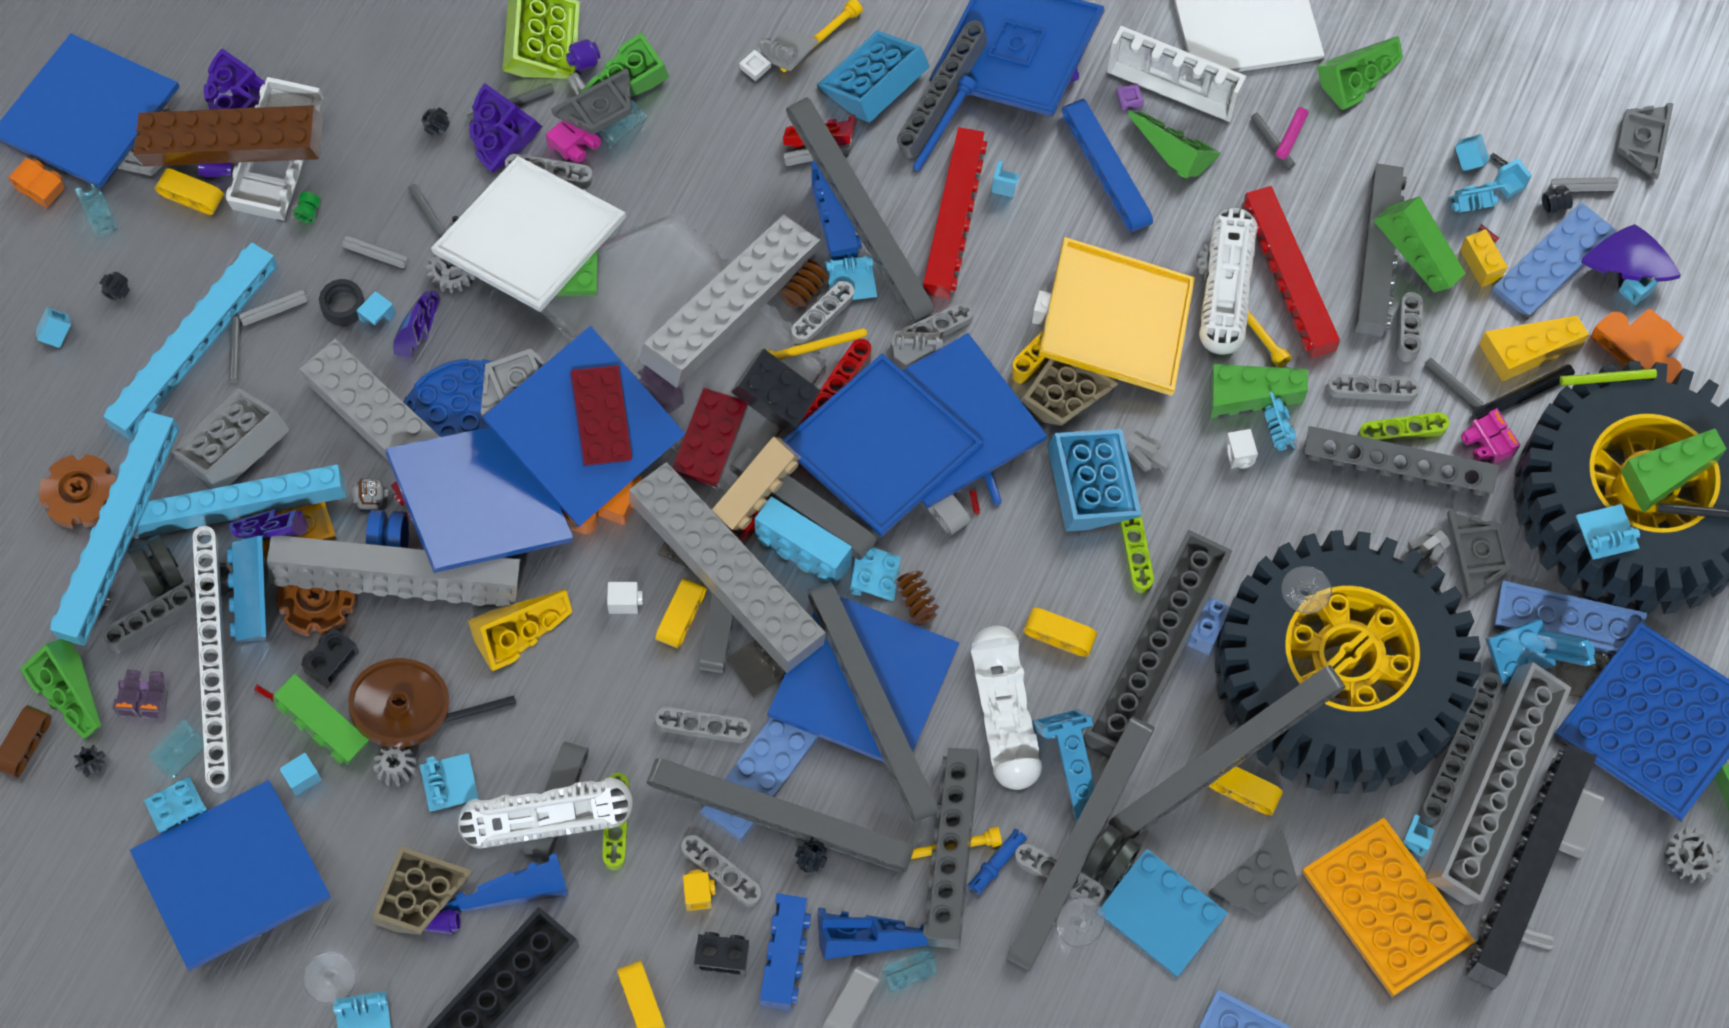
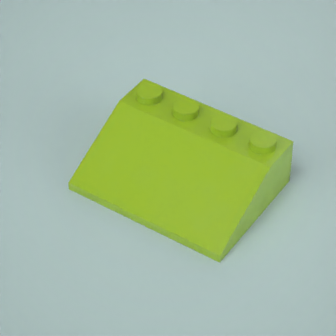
[502,0,580,79]

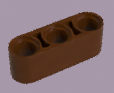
[0,705,52,779]

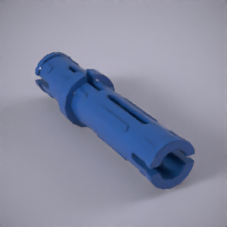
[967,829,1027,895]

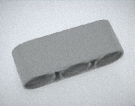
[1396,292,1423,362]
[924,494,971,536]
[1559,786,1605,859]
[823,965,881,1028]

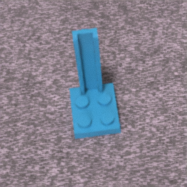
[1485,619,1596,685]
[1032,709,1095,823]

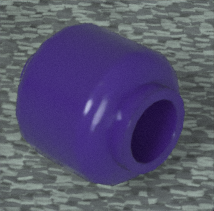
[566,39,601,72]

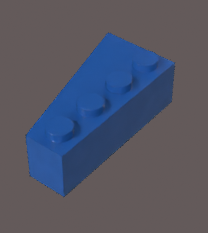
[811,161,862,260]
[760,893,811,1011]

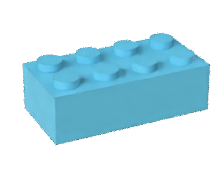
[755,497,852,587]

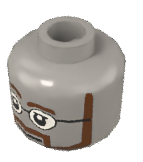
[352,478,388,510]

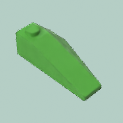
[580,32,670,97]
[1317,36,1403,110]
[1128,110,1221,178]
[19,639,101,739]

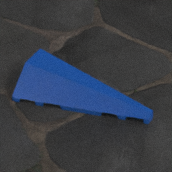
[440,853,569,912]
[817,908,929,959]

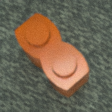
[8,158,65,208]

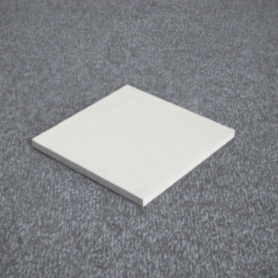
[1173,0,1325,77]
[431,156,626,312]

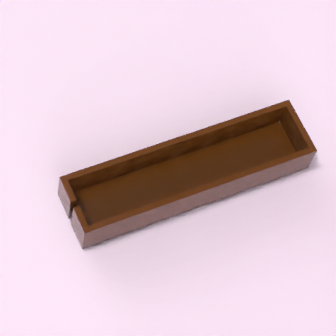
[133,105,323,166]

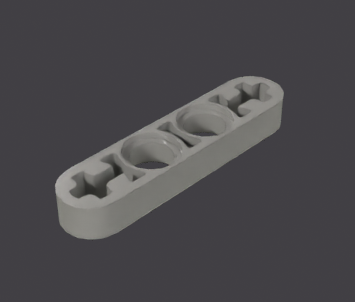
[505,154,593,188]
[789,281,854,346]
[891,303,973,351]
[1327,374,1420,402]
[655,707,751,743]
[681,835,762,907]
[1014,844,1104,906]

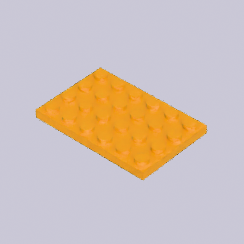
[1301,817,1476,997]

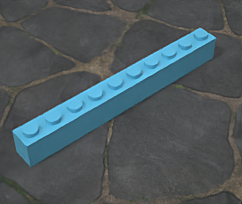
[103,242,278,440]
[50,411,180,646]
[99,464,347,540]

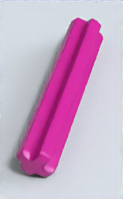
[1275,107,1308,160]

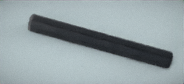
[1472,364,1575,420]

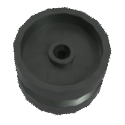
[127,534,184,597]
[1081,826,1142,892]

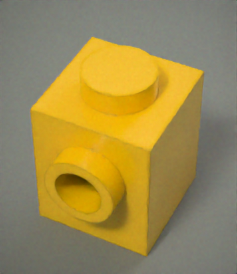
[683,870,716,911]

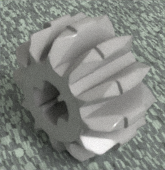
[373,747,417,786]

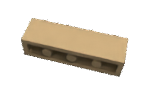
[712,437,801,531]

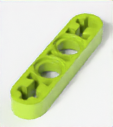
[1358,412,1450,443]
[1119,515,1154,593]
[602,773,630,870]

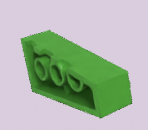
[1373,196,1466,292]
[1210,364,1308,418]
[1621,429,1727,513]
[273,674,369,766]

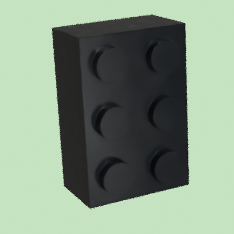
[731,348,821,434]

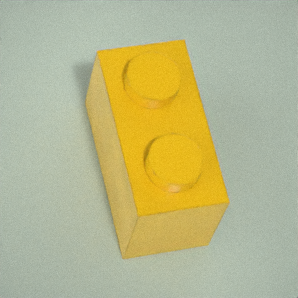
[1460,229,1508,288]

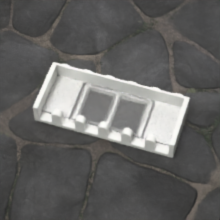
[1107,26,1246,122]
[226,77,324,221]

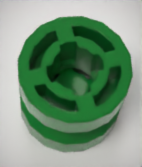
[293,192,322,223]

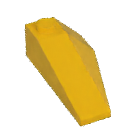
[468,589,572,671]

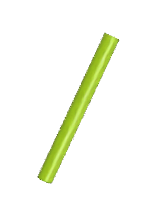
[1560,369,1657,386]

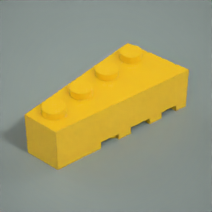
[1479,316,1589,382]

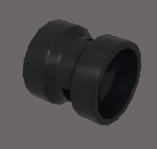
[1542,187,1573,214]

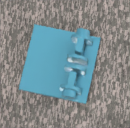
[1448,181,1506,213]
[825,255,877,300]
[1264,392,1297,451]
[1575,504,1640,560]
[850,547,901,601]
[420,753,479,812]
[144,776,207,834]
[333,991,391,1028]

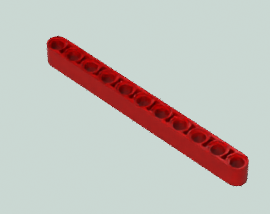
[726,339,871,546]

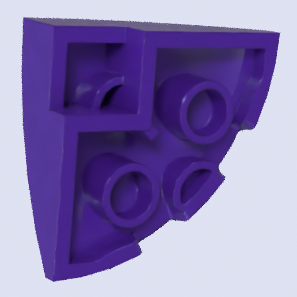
[204,48,265,110]
[469,83,543,173]
[1581,224,1681,282]
[393,290,441,358]
[229,509,309,541]

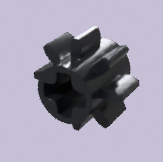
[421,107,450,136]
[99,272,130,301]
[74,745,107,778]
[794,841,828,873]

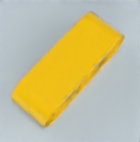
[154,168,224,215]
[1011,331,1050,384]
[655,578,707,649]
[1023,607,1098,657]
[1209,766,1283,815]
[616,960,665,1028]

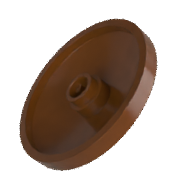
[348,658,449,748]

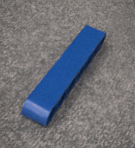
[1062,99,1153,233]

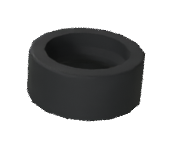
[319,279,365,326]

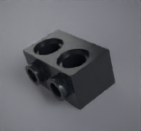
[301,627,359,689]
[694,932,750,977]

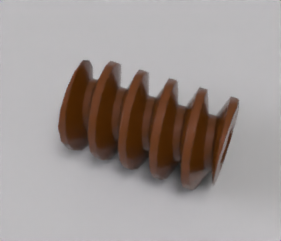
[780,259,829,309]
[894,570,940,625]

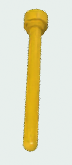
[780,0,863,72]
[1247,310,1292,368]
[758,328,868,360]
[911,826,1002,859]

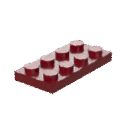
[570,365,632,467]
[672,388,749,487]

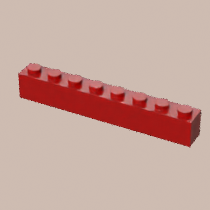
[923,127,988,299]
[1242,186,1340,358]

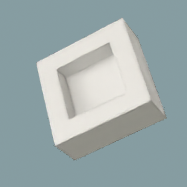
[739,50,771,81]

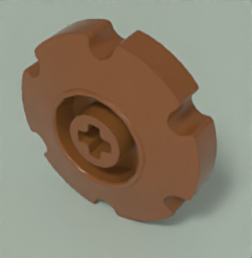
[39,454,117,529]
[276,585,357,637]

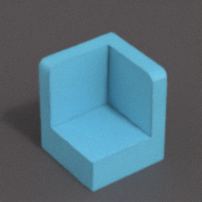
[1455,134,1489,171]
[1494,158,1532,199]
[992,160,1020,198]
[1619,277,1659,306]
[357,291,396,325]
[36,307,71,347]
[280,753,322,796]
[1402,814,1434,857]

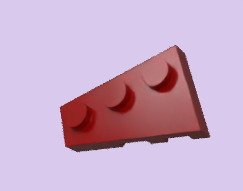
[783,115,857,147]

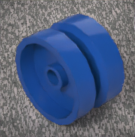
[366,510,409,548]

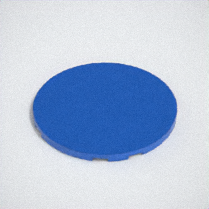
[403,359,493,437]

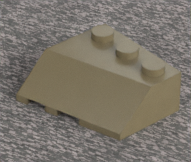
[1021,359,1119,426]
[372,846,473,935]

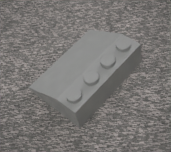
[170,388,290,489]

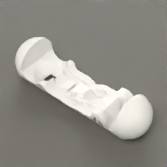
[1199,208,1258,355]
[970,625,1043,790]
[458,777,633,849]

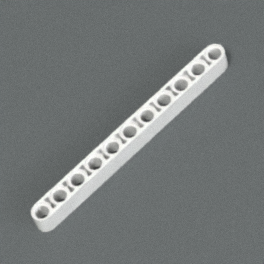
[193,526,232,793]

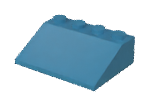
[817,30,930,123]
[1047,429,1142,532]
[227,536,266,642]
[1097,849,1228,978]

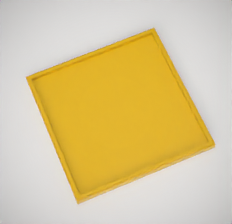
[1038,237,1195,396]

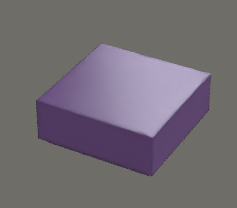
[1116,84,1144,111]

